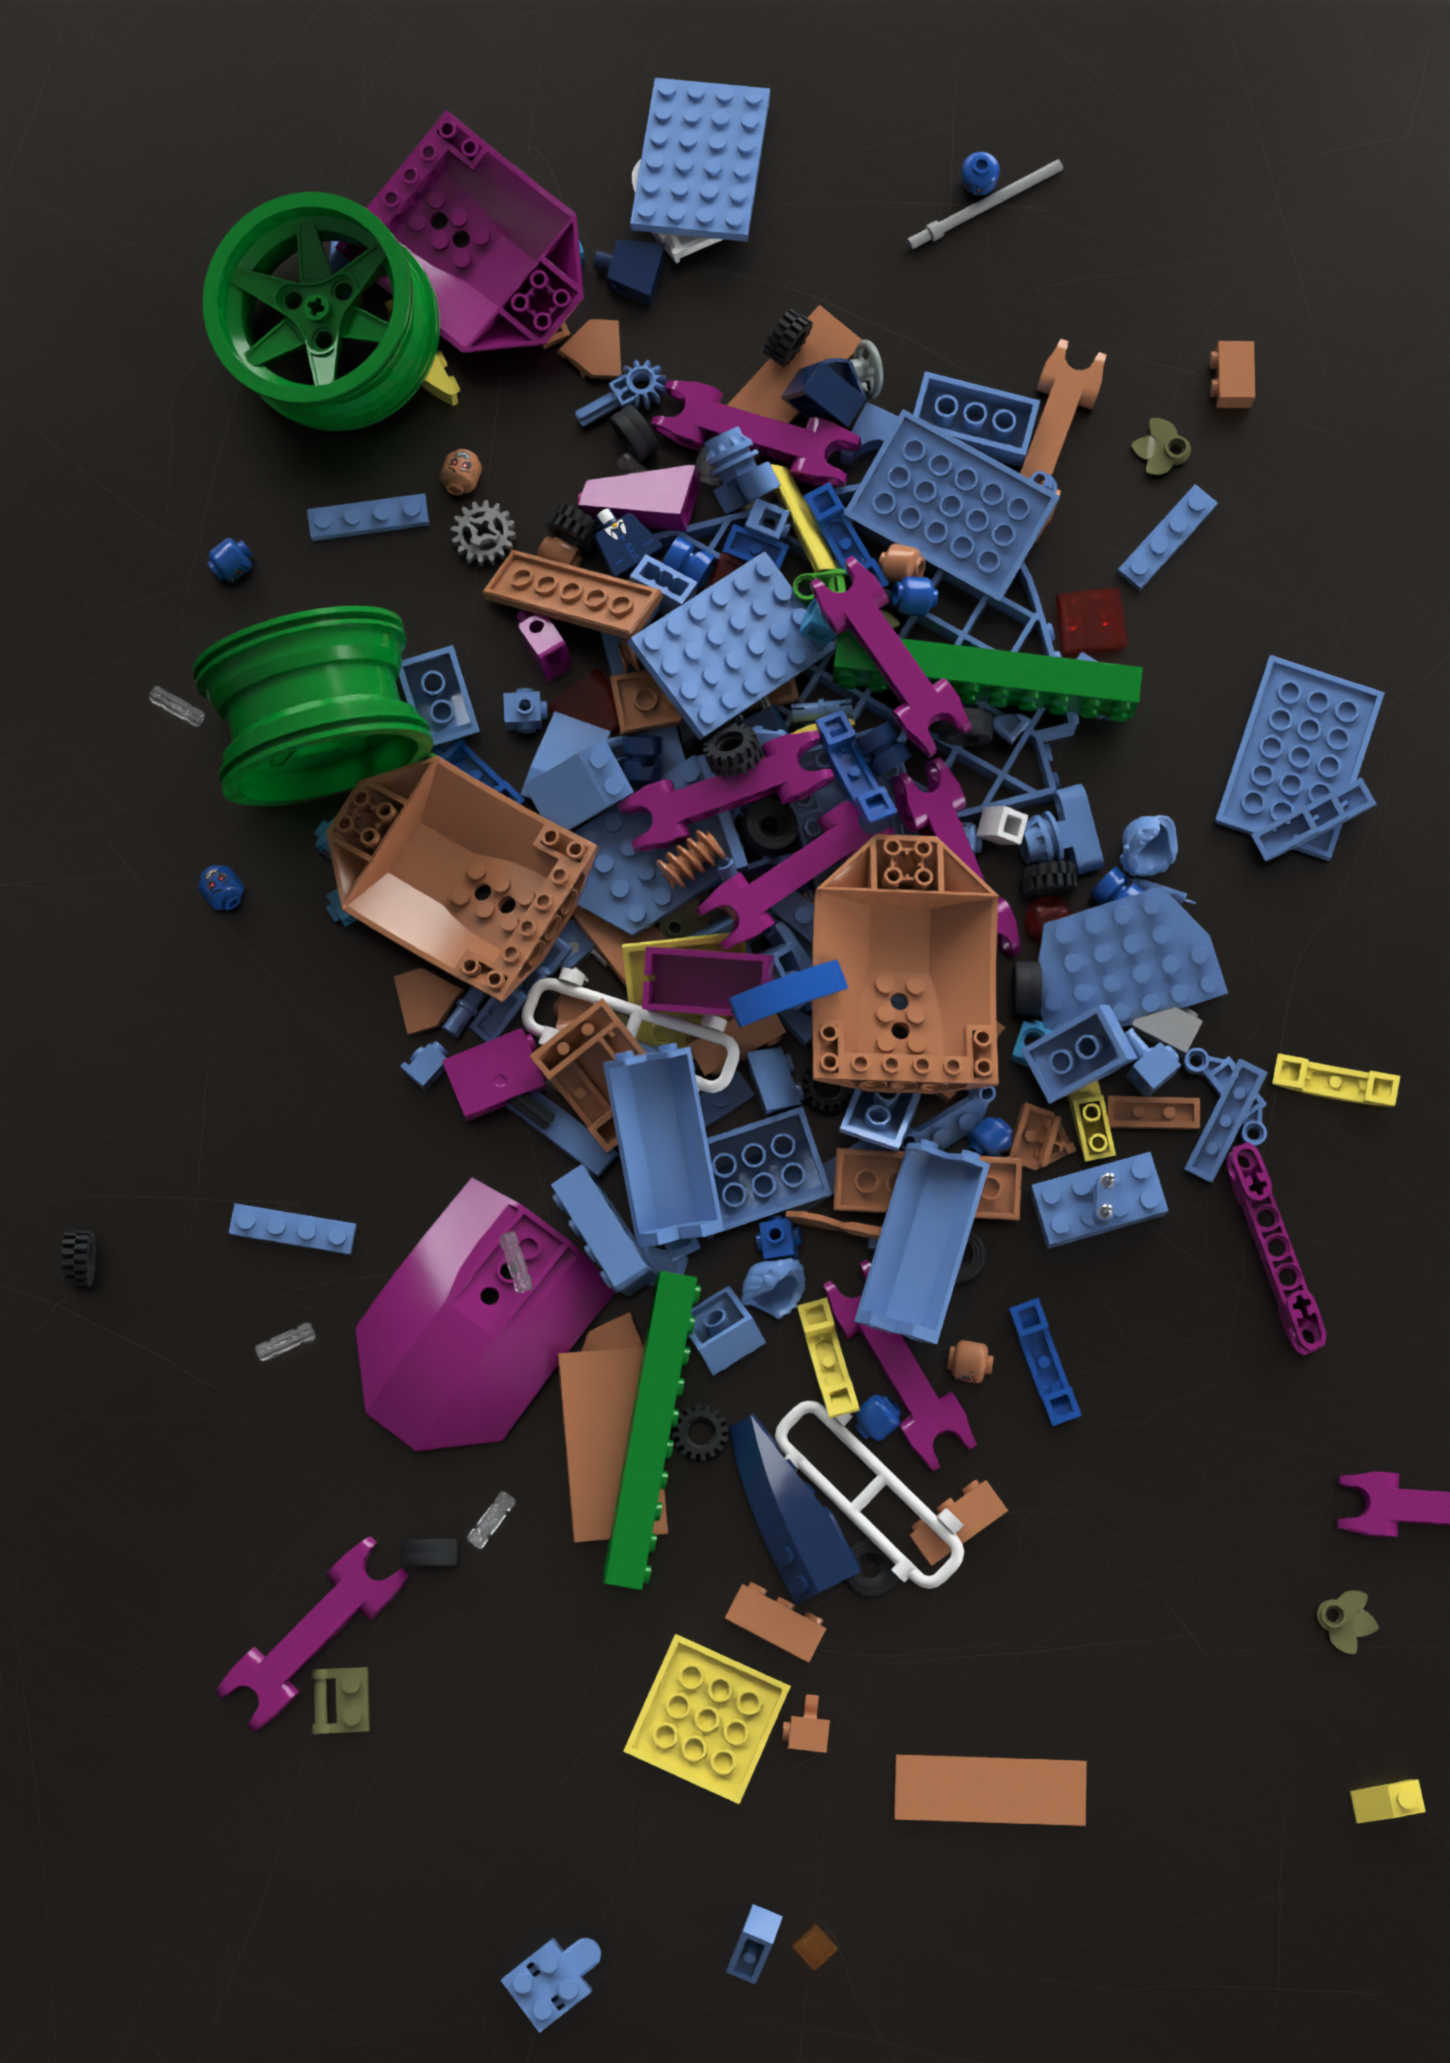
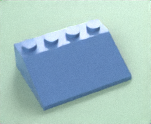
[707,1106,832,1234]

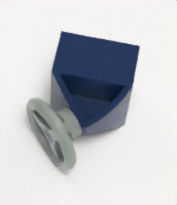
[780,340,883,428]

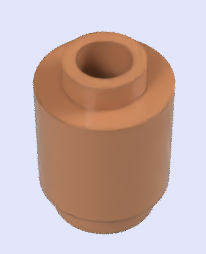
[537,536,583,568]

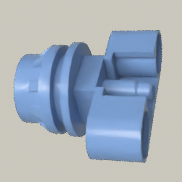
[704,426,781,515]
[1018,783,1104,875]

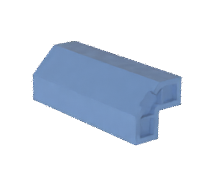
[603,1043,724,1247]
[854,1139,990,1344]

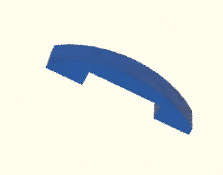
[803,482,889,588]
[815,709,897,825]
[431,738,526,805]
[728,960,849,1028]
[1009,1298,1082,1426]

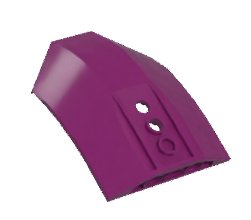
[334,110,584,353]
[355,1178,616,1452]

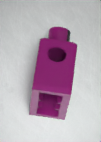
[516,610,573,683]

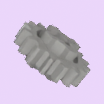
[451,500,516,566]

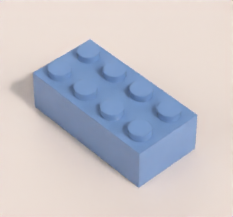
[913,371,1040,467]
[1029,1152,1169,1249]
[551,1164,657,1297]

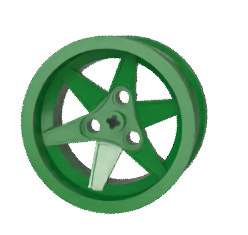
[203,192,440,431]
[192,606,434,807]

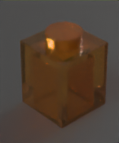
[792,1923,838,1971]

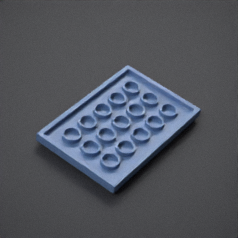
[630,78,770,242]
[843,409,1060,603]
[627,551,836,741]
[1214,655,1385,861]

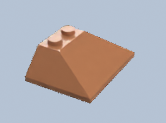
[529,998,646,1153]

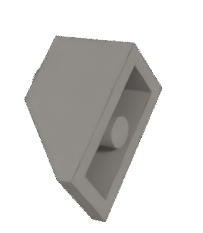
[1129,1007,1203,1058]

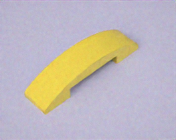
[1272,1053,1400,1107]
[797,1298,860,1419]

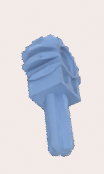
[575,359,667,427]

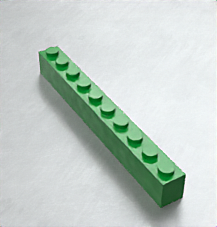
[602,1271,701,1590]

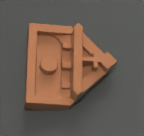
[557,319,622,380]
[394,968,464,1035]
[1006,1102,1077,1171]
[581,1311,645,1352]

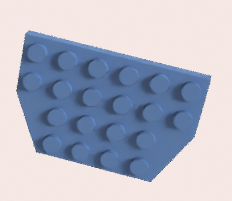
[573,754,735,938]
[1038,886,1228,1031]

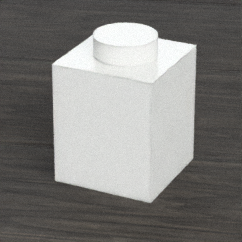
[976,806,1028,845]

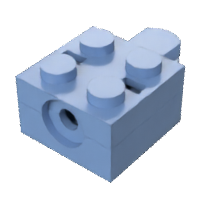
[501,1937,601,2033]

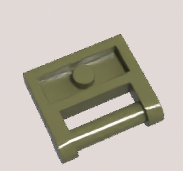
[310,1667,370,1734]

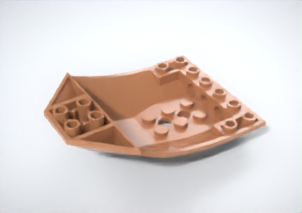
[326,755,599,1002]
[812,834,999,1094]

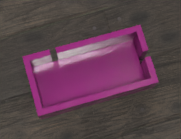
[642,947,774,1018]

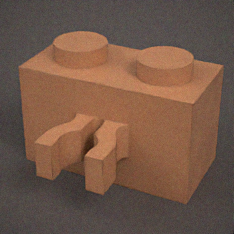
[782,1694,830,1753]

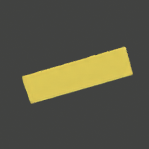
[771,464,838,573]

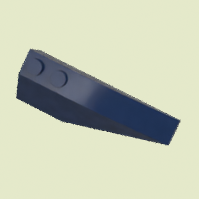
[728,1414,861,1605]

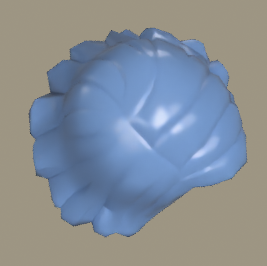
[1120,815,1178,877]
[741,1258,806,1320]

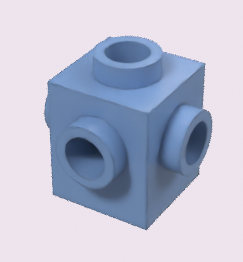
[503,688,548,734]

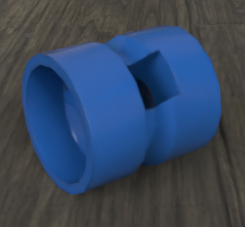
[662,536,716,591]
[1090,866,1143,905]

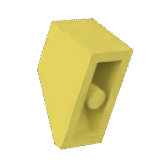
[1350,1779,1426,1823]

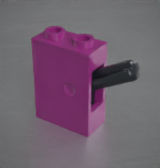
[442,1028,555,1129]

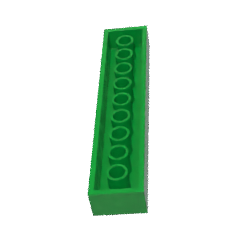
[832,632,1143,722]

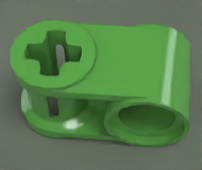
[793,569,847,607]

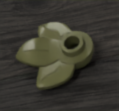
[1131,418,1191,475]
[659,896,711,939]
[1317,1590,1379,1654]

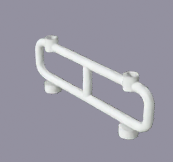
[521,967,740,1093]
[775,1401,964,1589]

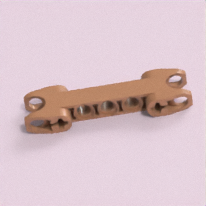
[1020,339,1107,543]

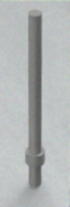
[907,159,1063,250]

